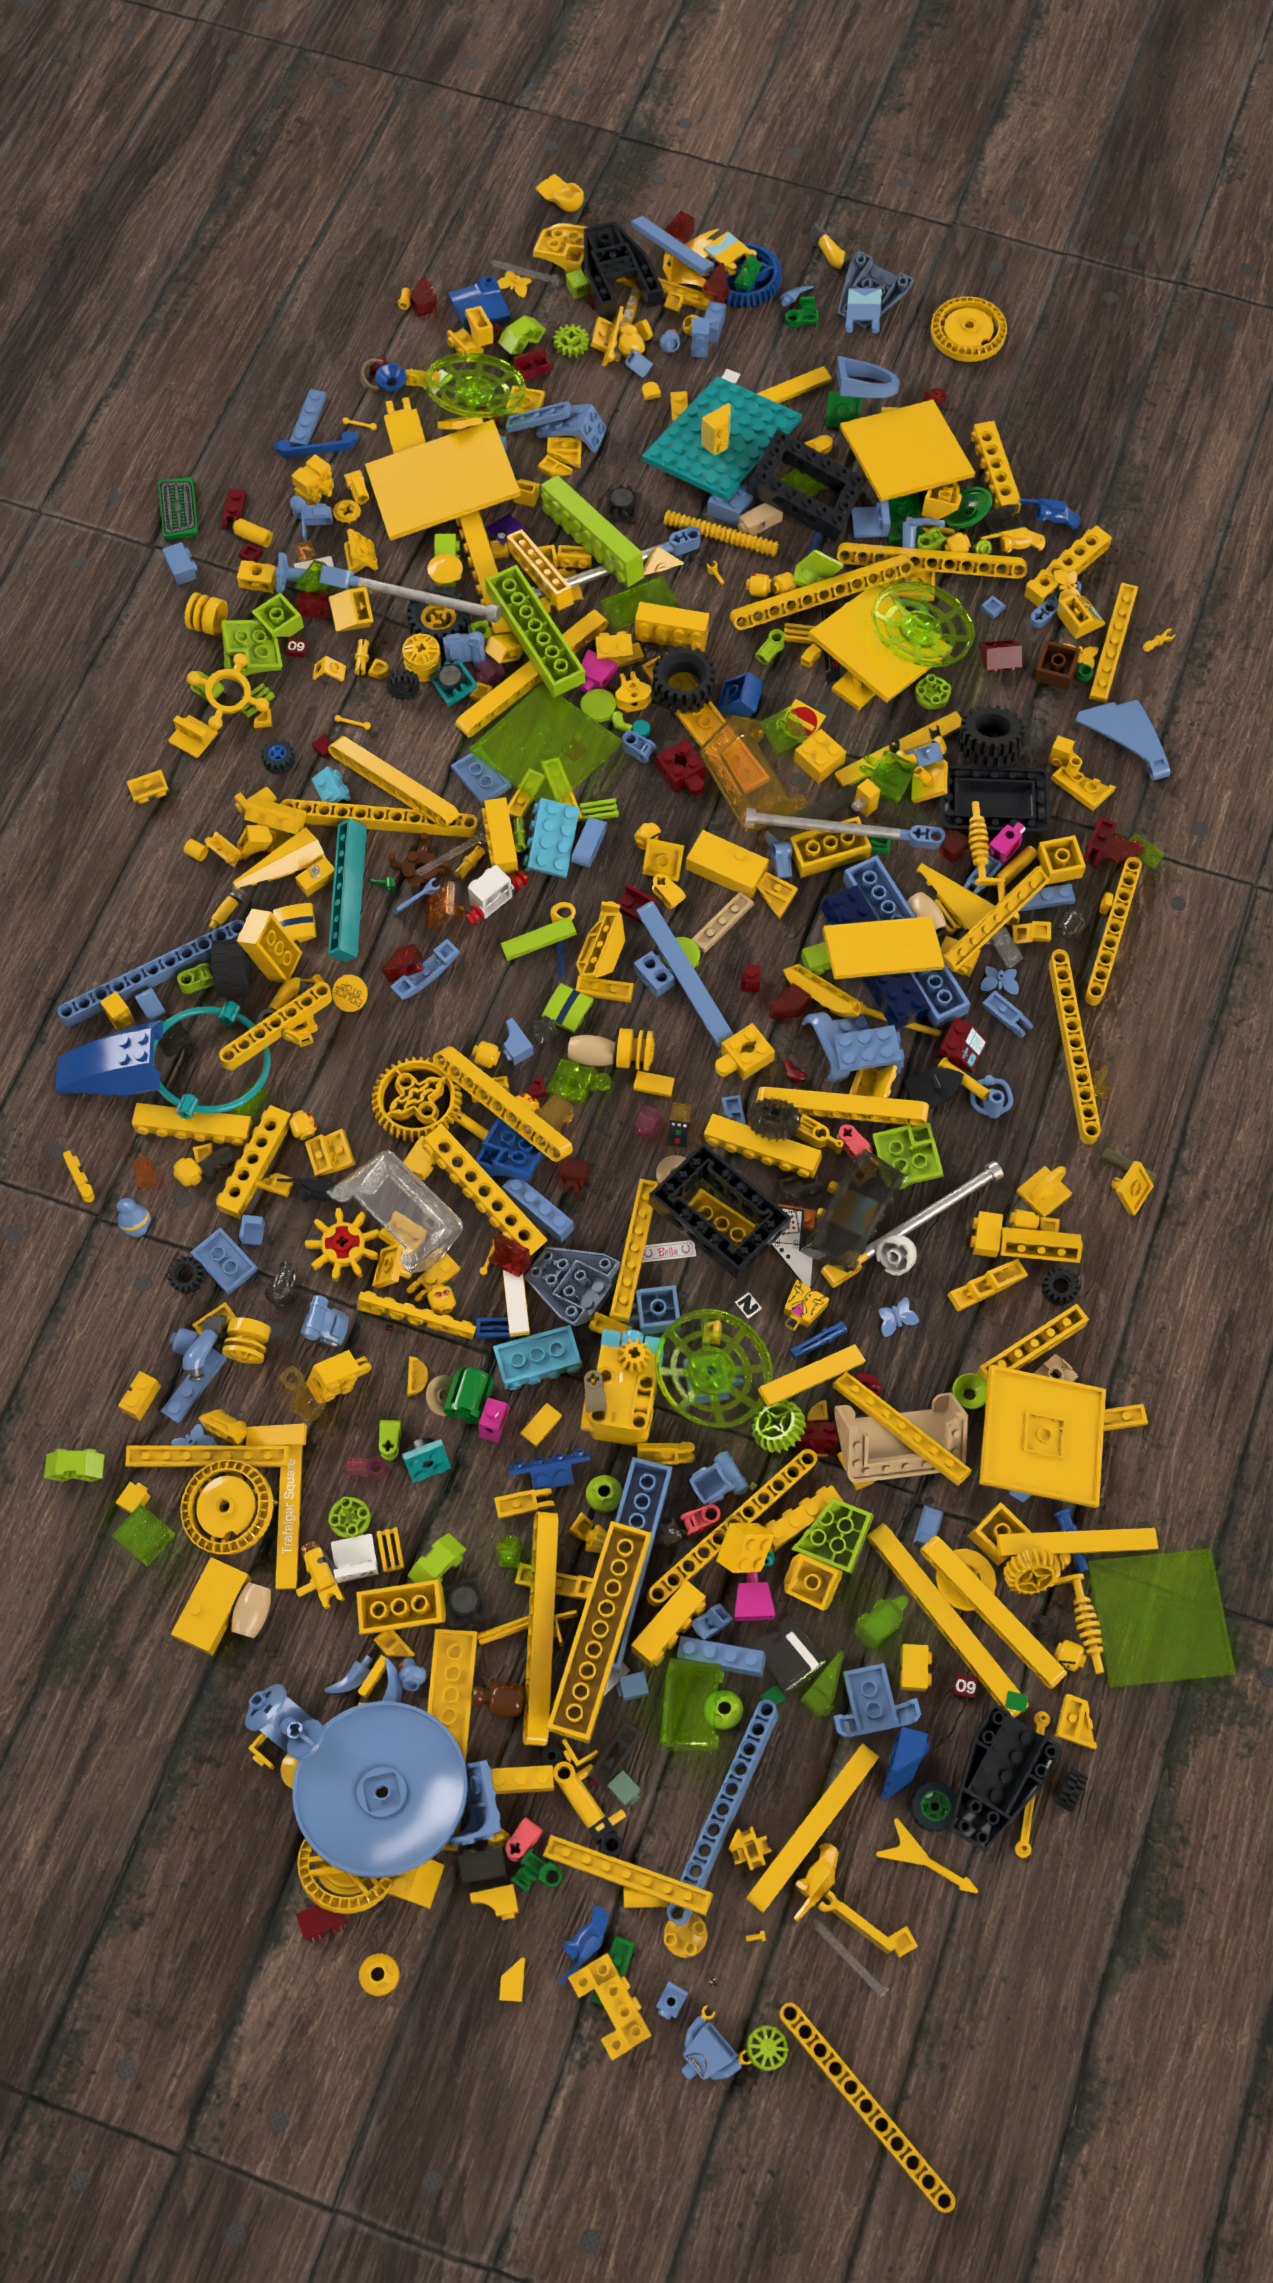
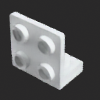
[331,1534,379,1583]

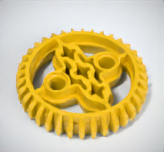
[372,1056,462,1142]

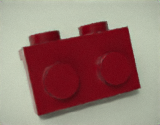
[513,347,554,380]
[296,590,335,619]
[797,1421,839,1455]

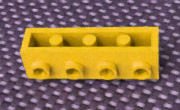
[1000,1227,1083,1263]
[764,1485,844,1552]

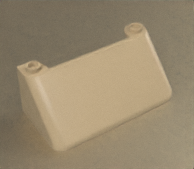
[835,1393,968,1483]

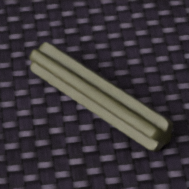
[1101,1148,1157,1183]

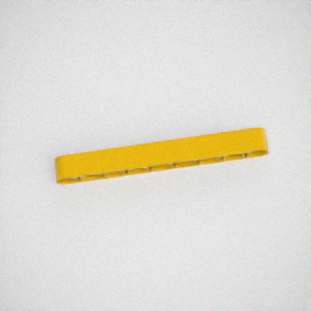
[328,736,459,828]
[1085,857,1142,1006]
[433,1046,573,1162]
[756,1087,929,1126]
[920,1535,1067,1689]
[746,1743,880,1913]

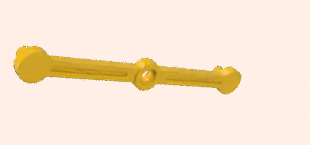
[1014,1711,1050,1858]

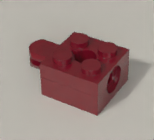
[655,739,706,796]

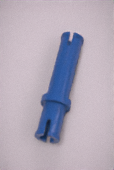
[789,1321,847,1361]

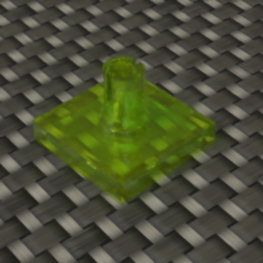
[760,706,808,754]

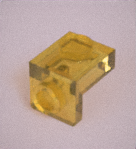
[1092,1065,1113,1099]

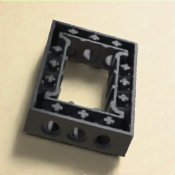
[745,429,867,541]
[648,1143,792,1279]

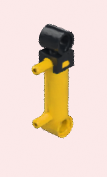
[553,1762,626,1858]

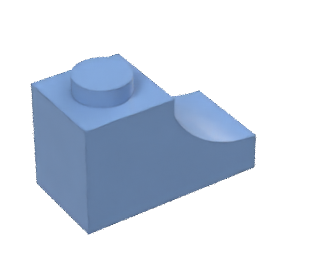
[503,1018,534,1066]

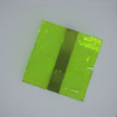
[546,1059,598,1104]

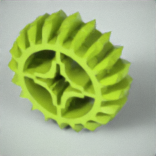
[751,1399,806,1453]

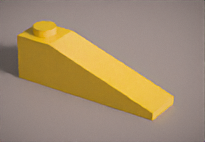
[921,482,962,520]

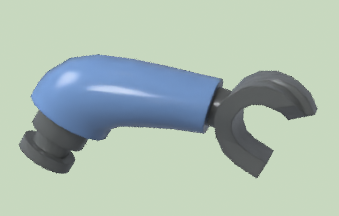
[183,1314,229,1381]

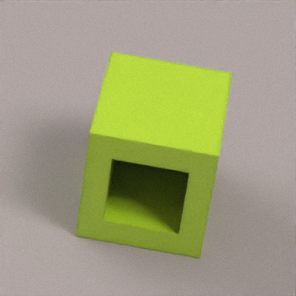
[566,269,589,300]

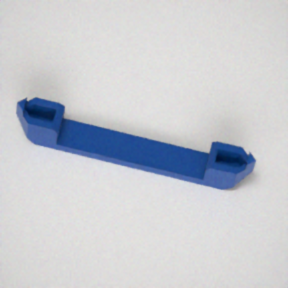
[273,430,358,458]

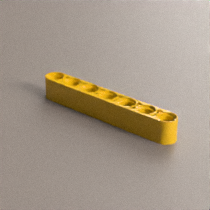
[219,982,332,1070]

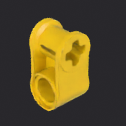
[652,873,686,910]

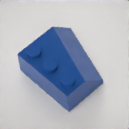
[880,1727,930,1801]

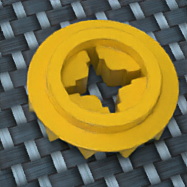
[333,500,361,524]

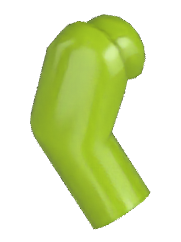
[611,711,632,732]

